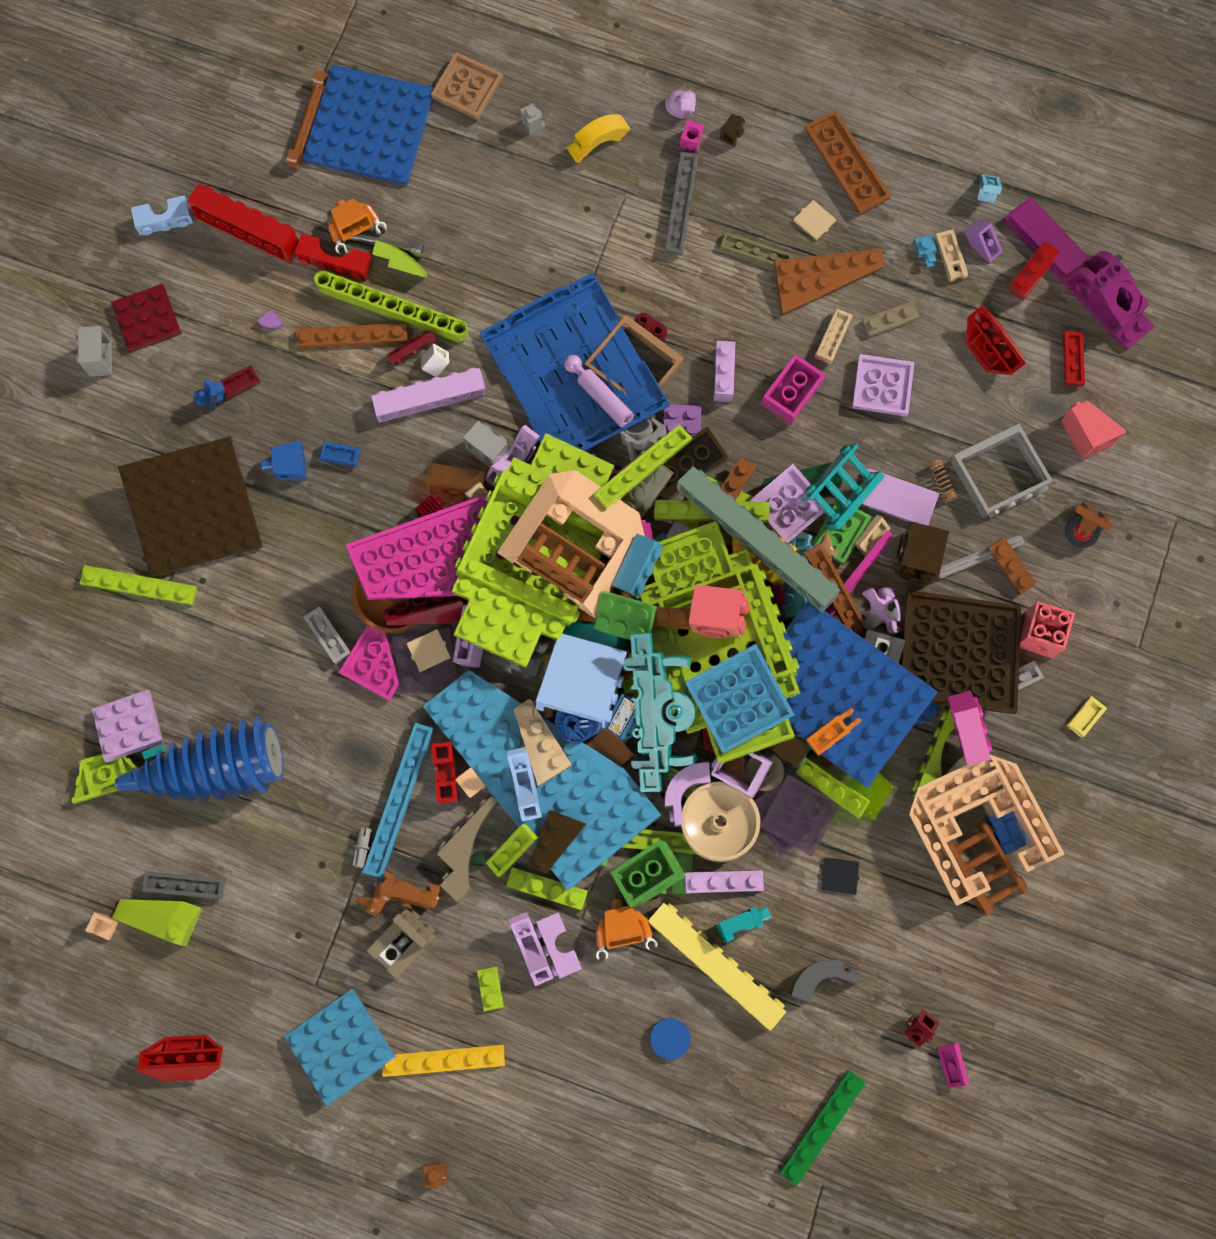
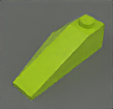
[112,899,202,946]

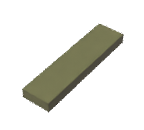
[719,232,794,268]

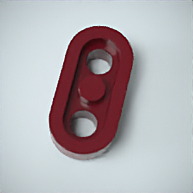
[634,313,667,342]

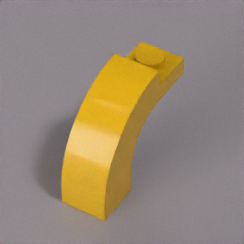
[567,114,631,163]

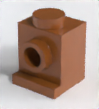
[423,1161,448,1189]

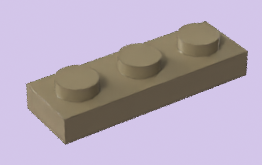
[861,301,920,338]

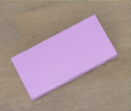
[861,468,939,525]

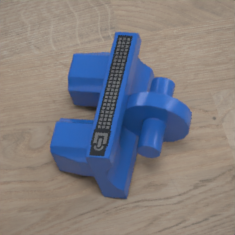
[193,379,225,412]

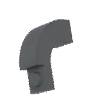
[789,960,861,1003]

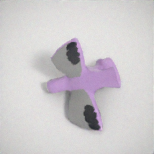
[860,587,902,635]

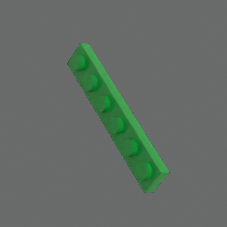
[779,1070,866,1186]

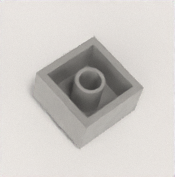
[76,326,112,377]
[463,421,508,468]

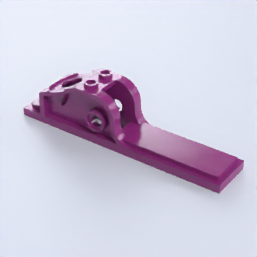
[1003,197,1155,351]

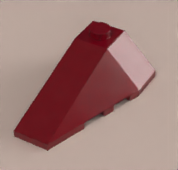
[383,596,463,625]

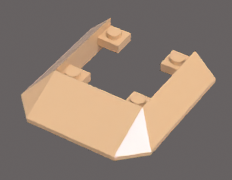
[497,470,644,618]
[909,755,1064,906]

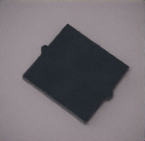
[821,857,860,895]

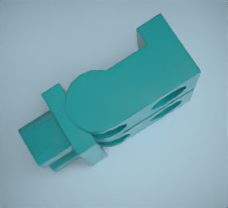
[715,906,771,944]

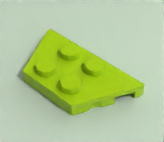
[72,754,138,804]

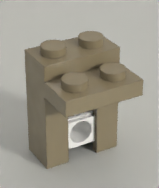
[367,909,436,979]

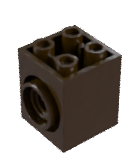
[895,522,949,585]

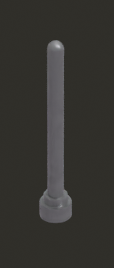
[349,234,425,258]

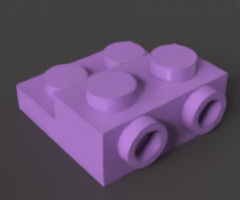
[663,404,701,437]

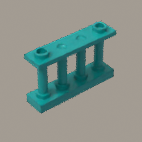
[801,444,885,531]

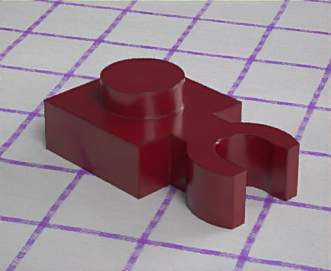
[770,584,786,618]

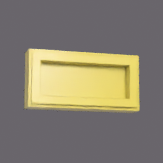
[1066,696,1107,738]

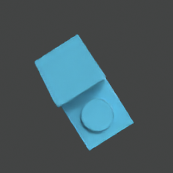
[978,174,1002,203]

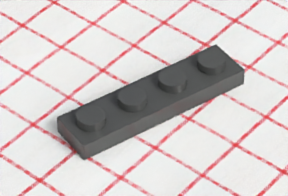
[142,871,226,900]

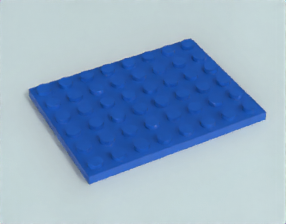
[783,600,938,788]

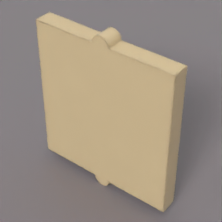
[793,200,836,241]
[407,629,451,672]

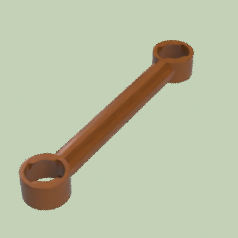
[286,70,329,169]

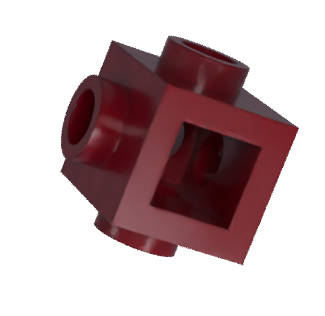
[904,1009,939,1047]

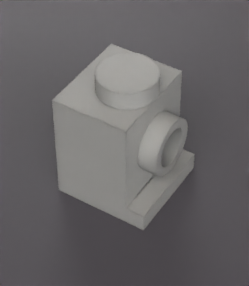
[520,103,545,134]

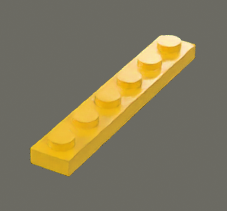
[382,1045,505,1077]

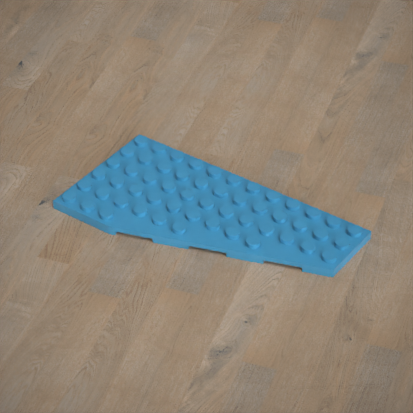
[423,670,661,891]

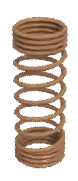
[928,460,957,503]

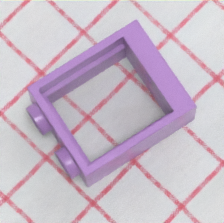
[711,751,774,798]

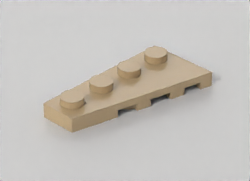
[513,699,572,787]

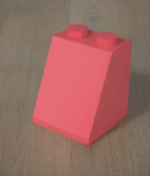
[1061,401,1126,459]

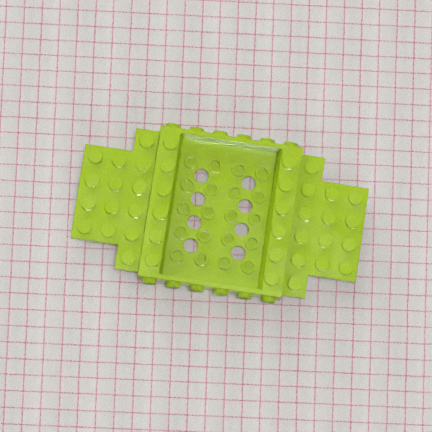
[451,433,614,668]
[640,521,801,764]

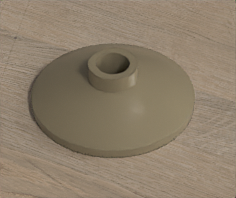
[745,755,784,791]

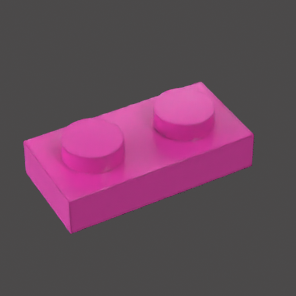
[937,1043,969,1088]

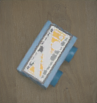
[605,693,637,740]

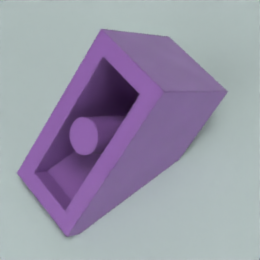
[964,219,1003,263]

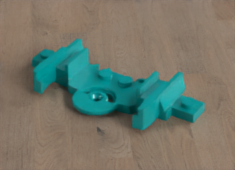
[624,633,697,792]

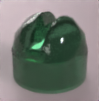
[470,851,486,866]

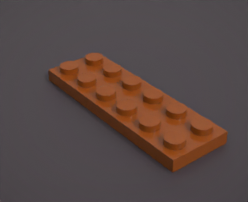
[804,110,891,215]

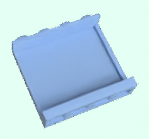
[536,634,627,728]

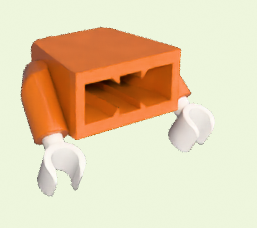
[328,199,387,256]
[596,899,658,960]

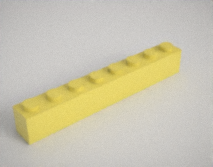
[648,903,786,1031]

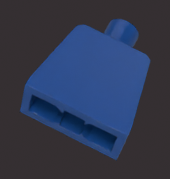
[261,440,307,480]

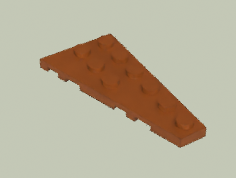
[774,248,884,315]

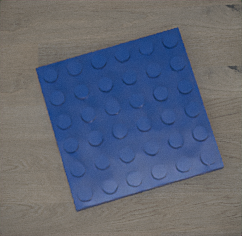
[303,64,434,186]

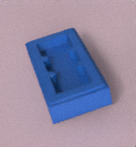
[319,441,361,468]

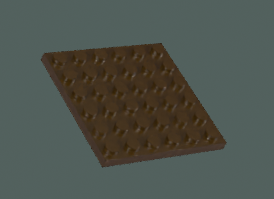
[118,436,263,577]
[901,590,1021,715]

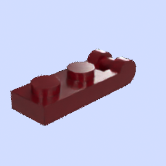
[385,331,436,364]

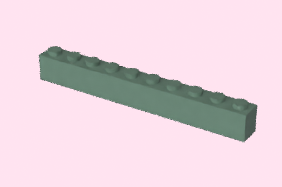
[677,466,840,613]

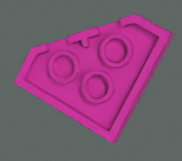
[339,626,400,701]

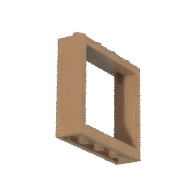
[584,315,684,395]

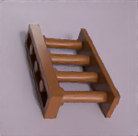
[516,523,607,603]
[947,822,1028,916]

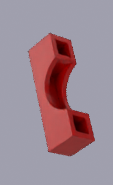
[294,233,373,281]

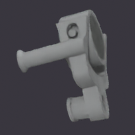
[620,416,667,464]

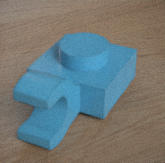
[913,235,937,268]

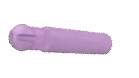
[564,355,634,427]

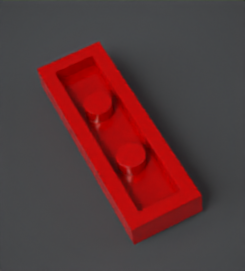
[1063,332,1085,387]

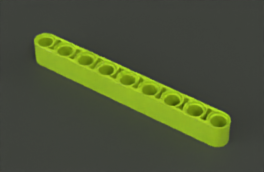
[314,271,469,343]

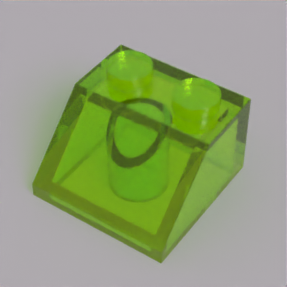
[849,773,894,821]

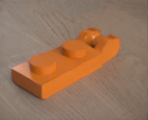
[806,708,862,756]

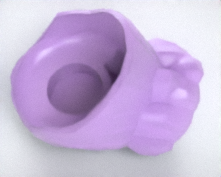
[665,90,696,119]

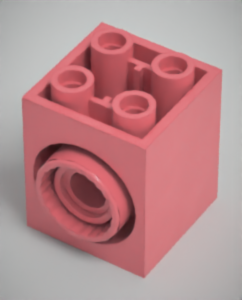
[689,585,749,639]
[1020,601,1075,659]

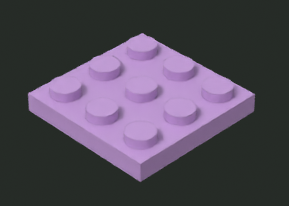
[852,354,915,417]
[750,464,824,543]
[92,690,163,763]

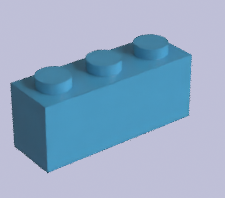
[611,533,663,599]

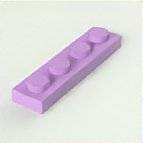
[684,871,764,893]

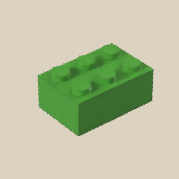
[610,840,686,908]

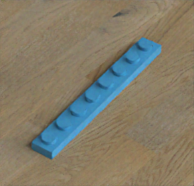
[363,723,434,879]

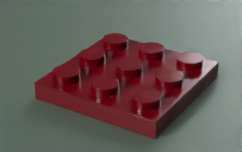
[111,283,182,353]

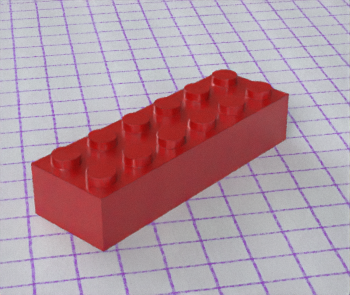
[187,184,299,264]

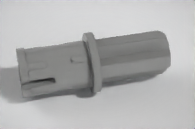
[353,827,372,868]

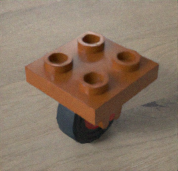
[1065,502,1112,548]

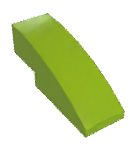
[373,240,428,277]

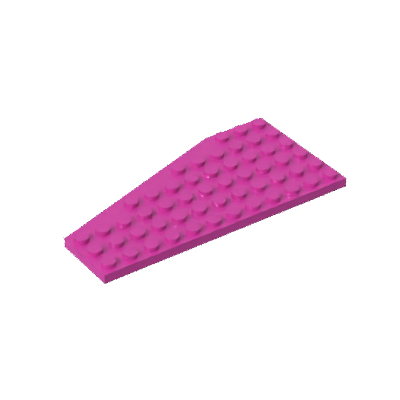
[345,493,572,600]

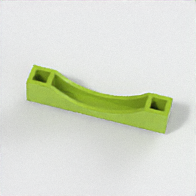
[911,706,955,797]

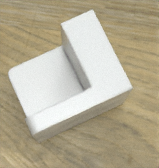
[421,344,449,377]

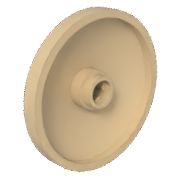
[681,782,760,862]

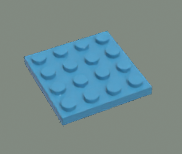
[685,644,795,754]
[284,989,396,1106]

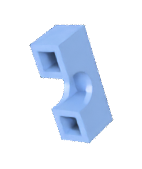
[131,195,193,235]

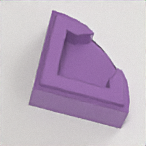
[257,310,284,329]

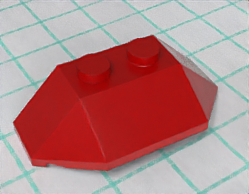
[965,305,1027,375]
[137,1035,223,1082]

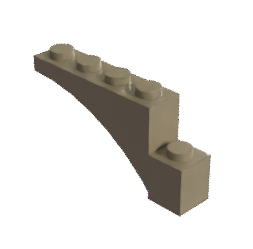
[437,796,499,903]

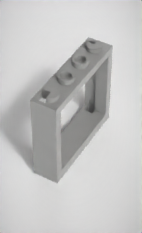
[950,424,1053,518]

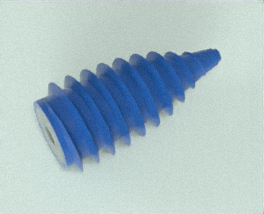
[115,716,284,801]

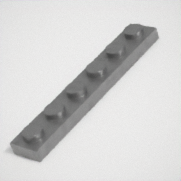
[665,152,698,256]

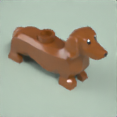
[356,872,445,915]

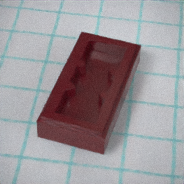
[221,365,261,399]

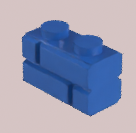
[985,812,1027,854]

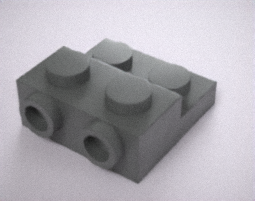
[499,639,549,680]

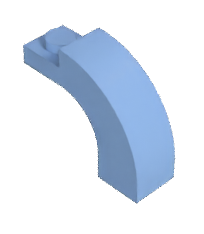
[506,747,542,822]

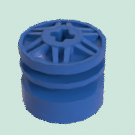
[555,710,604,744]

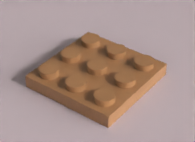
[431,52,503,120]

